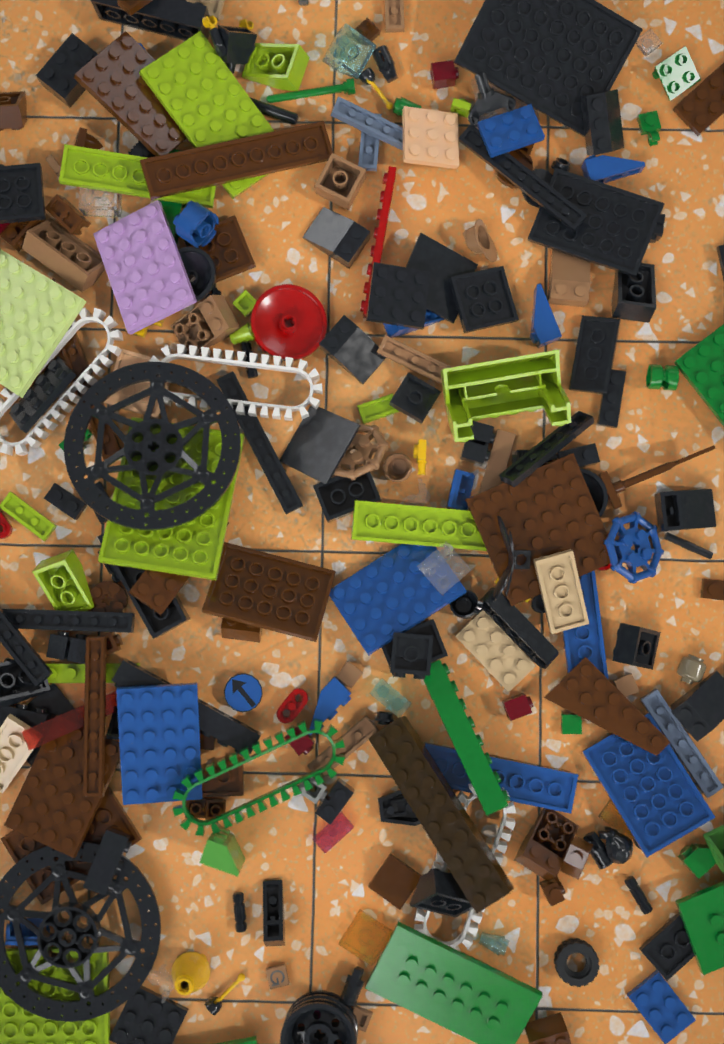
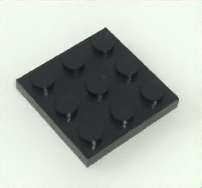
[0,163,46,224]
[366,262,431,330]
[449,266,519,333]
[109,985,188,1044]

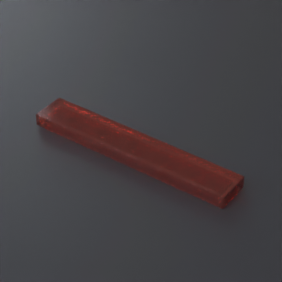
[21,691,118,751]

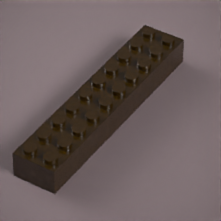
[368,716,514,914]

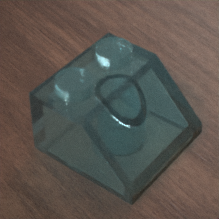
[322,23,377,79]

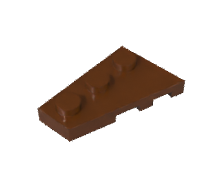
[202,756,244,797]

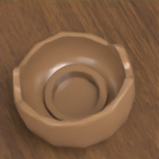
[383,453,412,482]

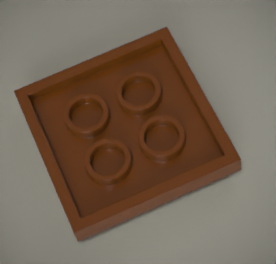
[184,215,256,283]

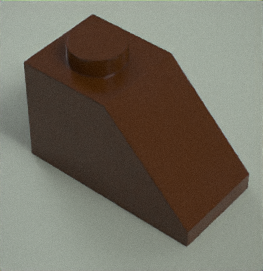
[561,836,593,880]

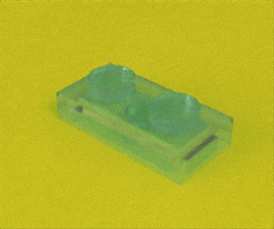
[370,678,412,718]

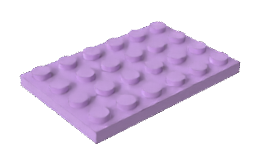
[93,200,197,335]

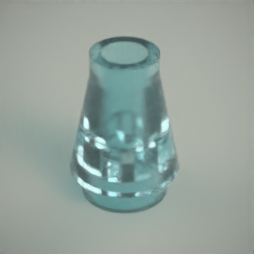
[479,932,509,956]

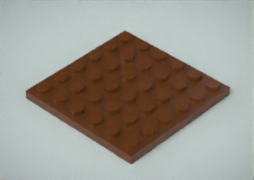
[465,453,610,606]

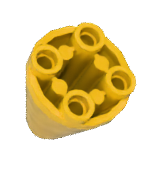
[171,951,211,995]

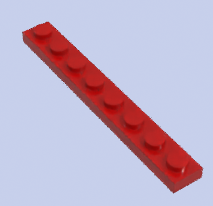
[360,166,397,318]

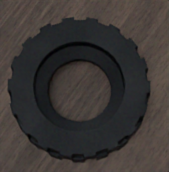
[554,938,600,987]

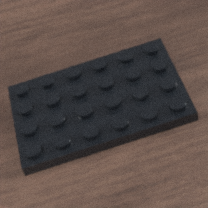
[528,168,665,277]

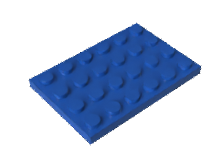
[329,544,466,656]
[116,682,203,805]
[582,712,715,857]

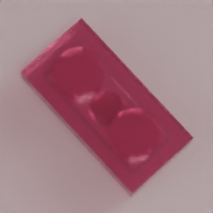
[312,811,354,854]

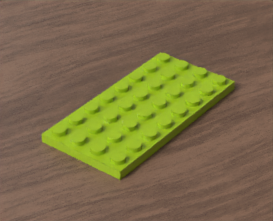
[139,31,274,199]

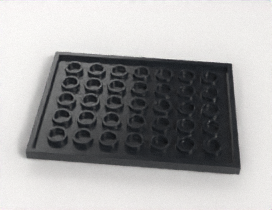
[454,0,643,137]

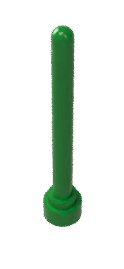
[266,78,356,103]

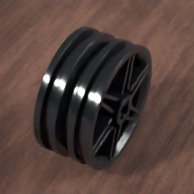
[280,991,358,1044]

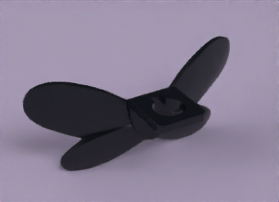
[492,515,531,602]

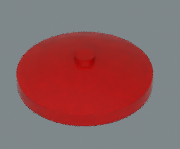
[250,284,327,361]

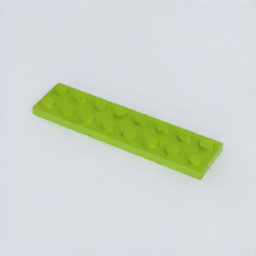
[59,144,216,208]
[351,500,487,551]

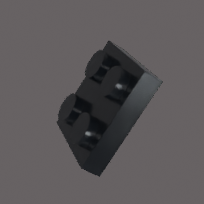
[389,373,441,424]

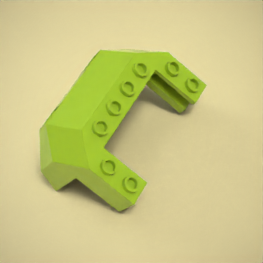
[441,350,571,442]

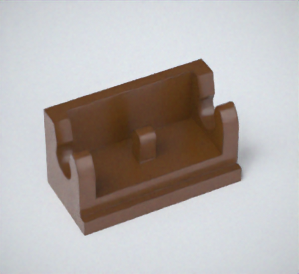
[45,194,91,235]

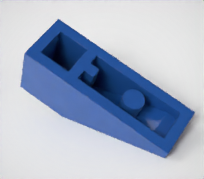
[581,155,646,183]
[530,283,562,348]

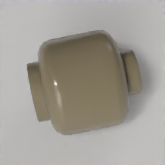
[677,654,706,685]

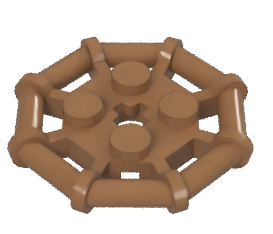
[333,421,389,480]

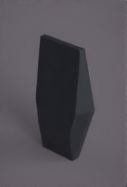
[378,790,421,826]

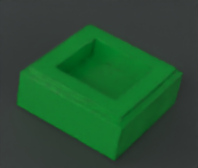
[561,714,582,734]

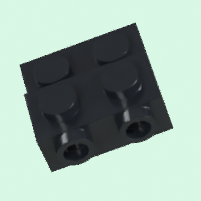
[390,632,433,680]

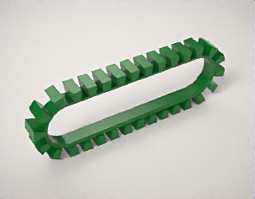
[173,719,345,836]

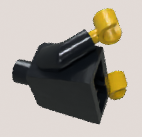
[202,15,257,74]

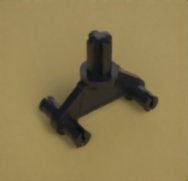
[468,72,516,126]

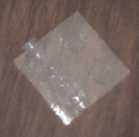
[417,542,472,595]

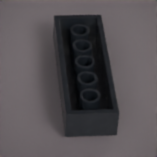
[91,0,210,41]
[97,533,190,639]

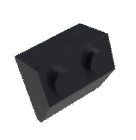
[612,623,661,670]

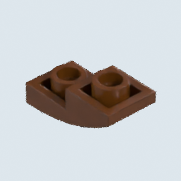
[184,798,226,820]

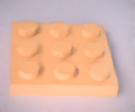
[402,106,459,169]
[104,348,173,419]

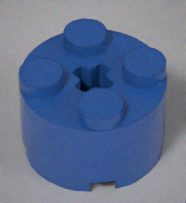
[173,201,219,248]

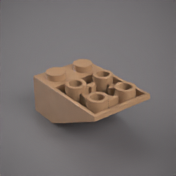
[171,295,241,355]

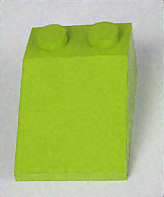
[242,43,310,91]
[32,549,94,611]

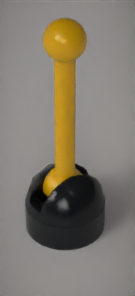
[359,67,393,110]
[205,973,245,1016]

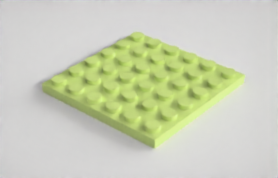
[0,250,86,398]

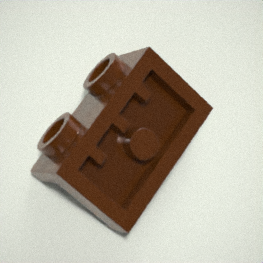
[0,220,42,252]

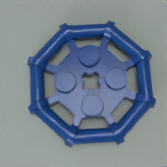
[604,511,664,584]

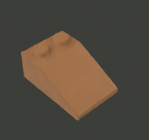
[547,249,590,307]

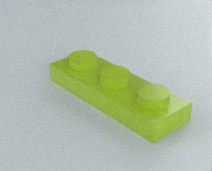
[0,492,57,541]

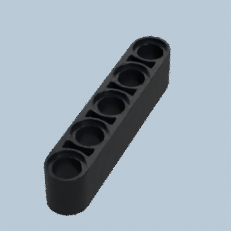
[480,587,559,669]

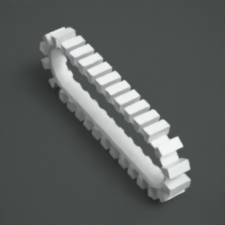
[0,308,123,456]
[149,344,323,421]
[414,784,516,951]

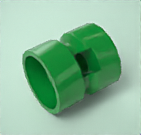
[646,364,679,391]

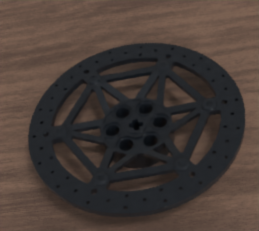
[64,362,241,530]
[0,841,161,1022]

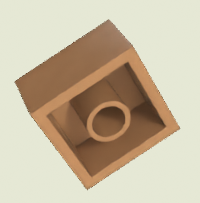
[315,153,366,210]

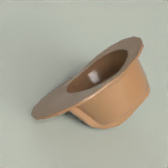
[463,219,497,262]

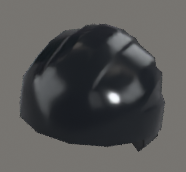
[450,590,483,619]
[598,827,633,864]

